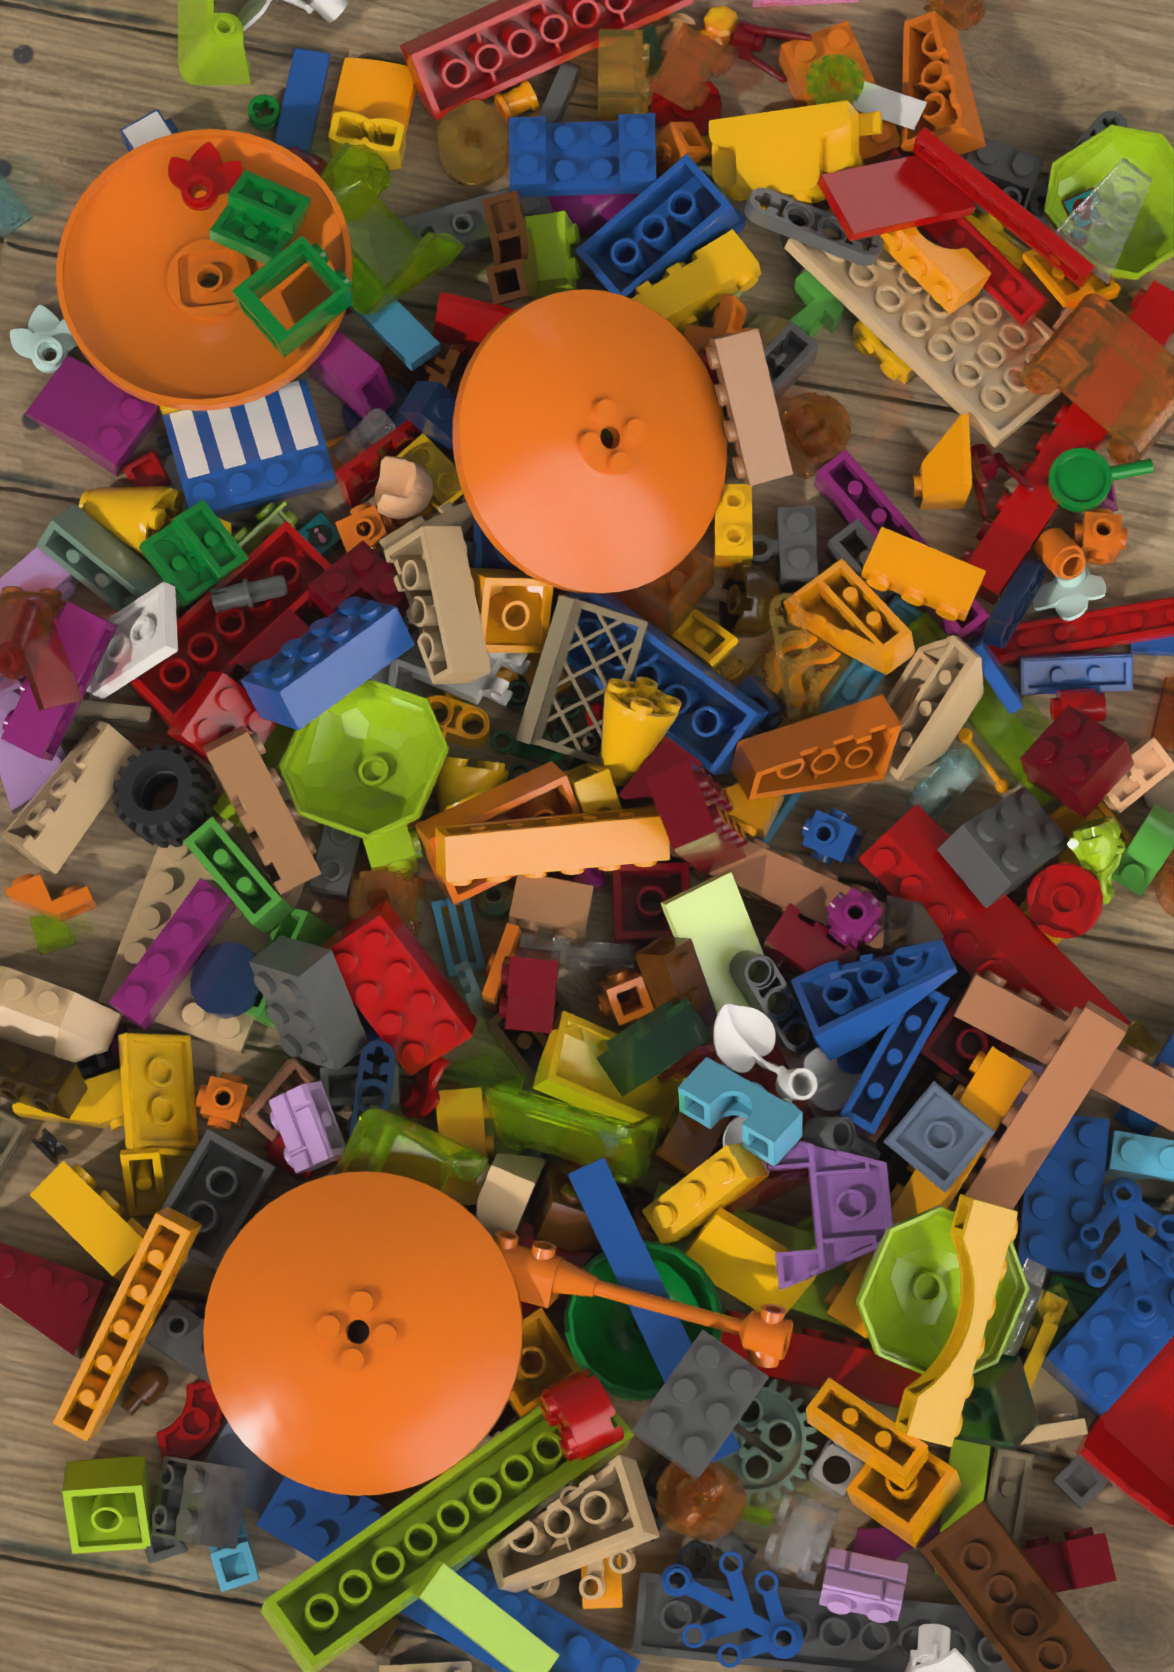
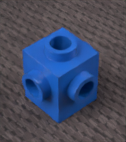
[802,807,867,865]

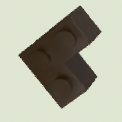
[486,989,571,1090]

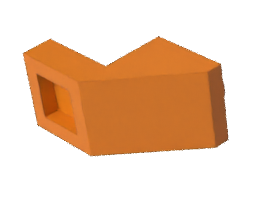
[683,294,748,355]
[5,874,98,922]

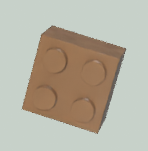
[509,875,594,948]

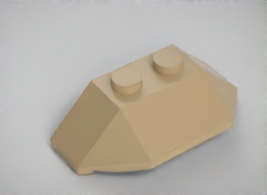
[886,635,984,781]
[0,966,122,1063]

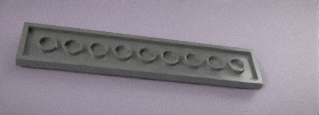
[632,1572,1012,1672]

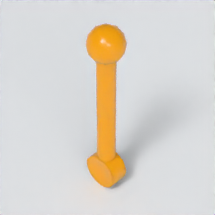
[957,728,1010,793]

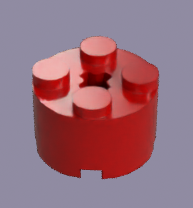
[540,1367,624,1462]

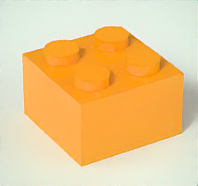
[846,1451,962,1549]

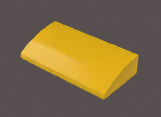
[533,1010,694,1141]

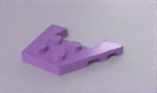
[766,1141,893,1290]

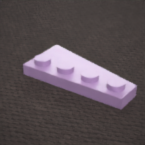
[0,651,67,814]

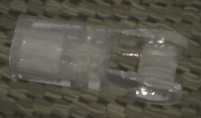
[329,408,395,466]

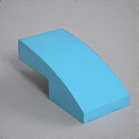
[209,1515,260,1592]

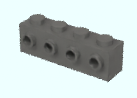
[368,188,509,281]
[145,1299,211,1385]

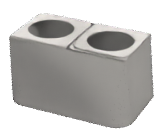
[807,1437,865,1498]

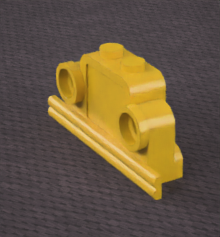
[702,100,882,210]

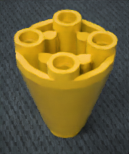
[79,486,184,557]
[601,677,682,786]
[436,757,509,813]

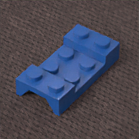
[509,113,656,197]

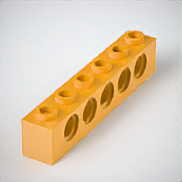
[53,1207,202,1442]

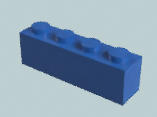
[837,990,950,1138]

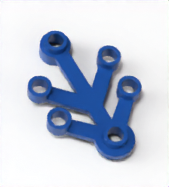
[1078,1177,1174,1328]
[661,1551,803,1668]

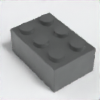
[937,786,1069,908]
[249,936,369,1071]
[161,1129,279,1271]
[631,1329,769,1480]

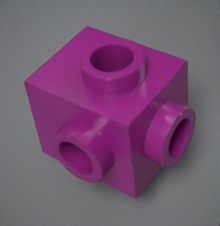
[826,887,883,949]

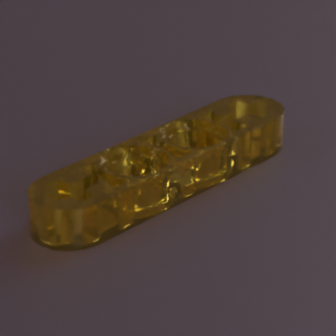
[769,593,822,725]

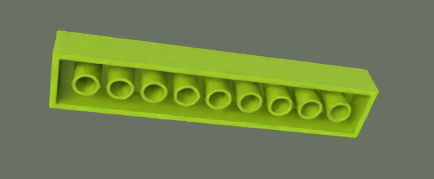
[260,1403,634,1672]

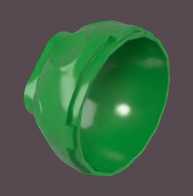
[564,1240,722,1401]

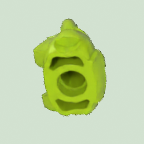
[1067,816,1126,905]

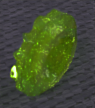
[806,54,864,105]

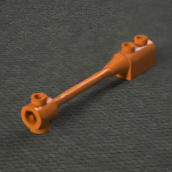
[494,1231,793,1368]

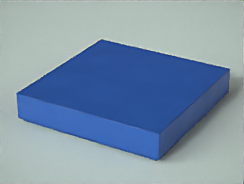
[969,634,1023,714]

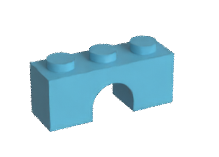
[678,1057,802,1167]
[1105,1130,1174,1182]

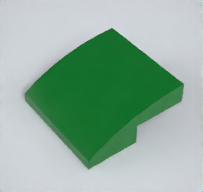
[209,170,311,264]
[139,499,249,607]

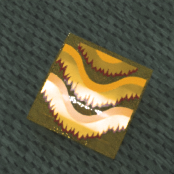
[744,618,852,719]

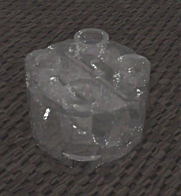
[764,1493,840,1585]

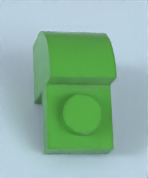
[790,269,845,338]
[1112,803,1174,897]

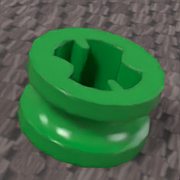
[247,94,280,132]

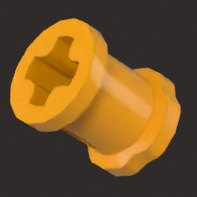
[493,80,539,124]

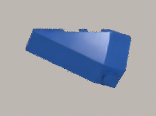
[791,939,958,1061]

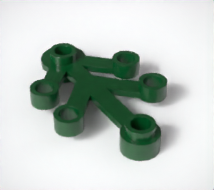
[491,680,598,780]

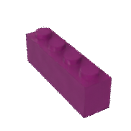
[1,601,118,761]
[109,878,236,1032]

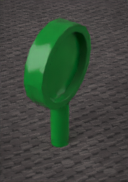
[1048,448,1154,512]

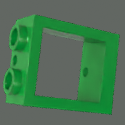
[232,236,354,358]

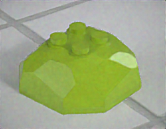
[1043,125,1174,280]
[279,679,449,841]
[856,1205,1029,1374]

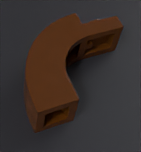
[481,190,538,305]

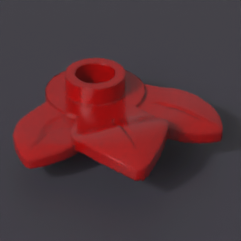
[168,142,242,211]
[400,1058,450,1119]

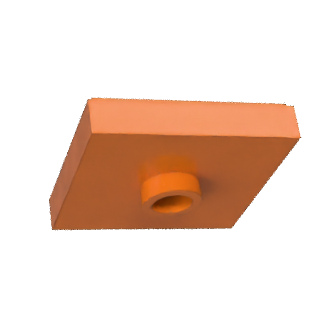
[482,922,523,1012]

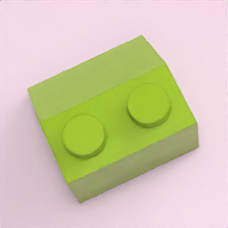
[62,1455,152,1554]

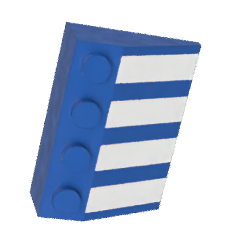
[162,379,336,517]

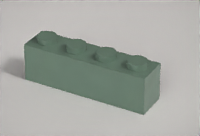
[36,504,184,617]

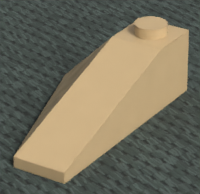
[476,1153,546,1238]

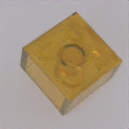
[597,29,649,122]

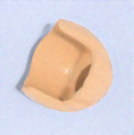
[375,456,433,519]

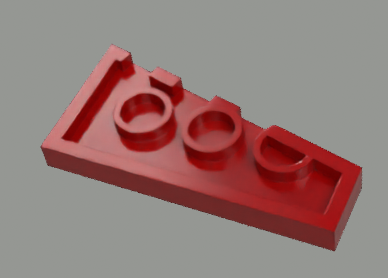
[335,420,432,509]

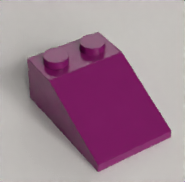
[25,356,159,477]

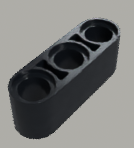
[729,950,814,1052]

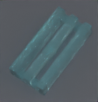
[454,961,484,1013]

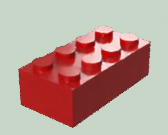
[322,900,477,1077]

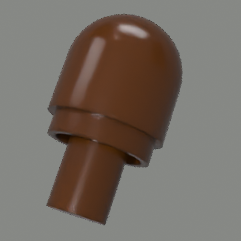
[121,1365,169,1416]

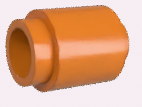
[1034,528,1086,579]

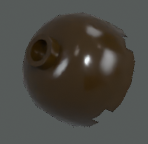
[719,563,785,638]

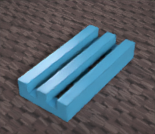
[431,898,486,976]

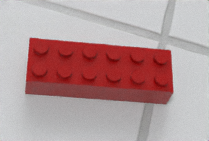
[127,521,332,727]

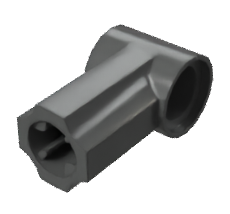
[803,1117,881,1160]

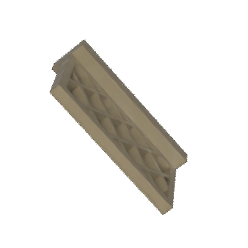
[515,593,649,766]

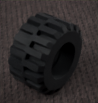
[112,743,218,848]

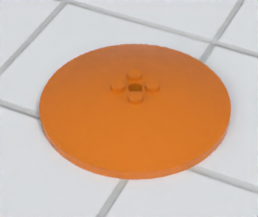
[56,129,353,411]
[453,289,727,594]
[203,1171,523,1496]

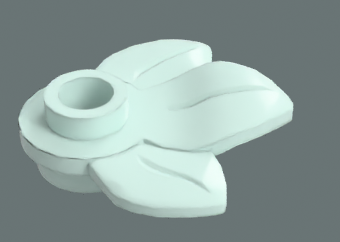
[10,305,78,373]
[1033,566,1107,621]

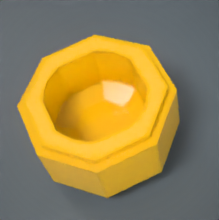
[703,5,738,44]

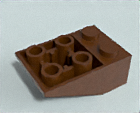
[530,1161,660,1251]

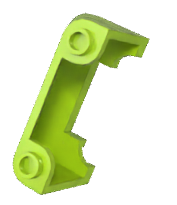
[178,0,251,86]

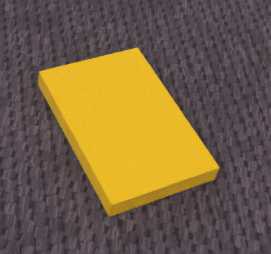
[118,1033,199,1151]
[683,1207,817,1314]

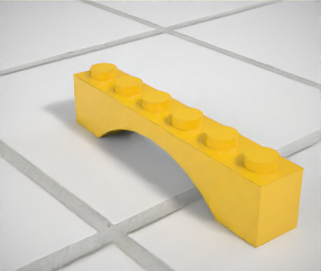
[894,1194,1018,1447]

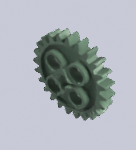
[702,1379,818,1504]

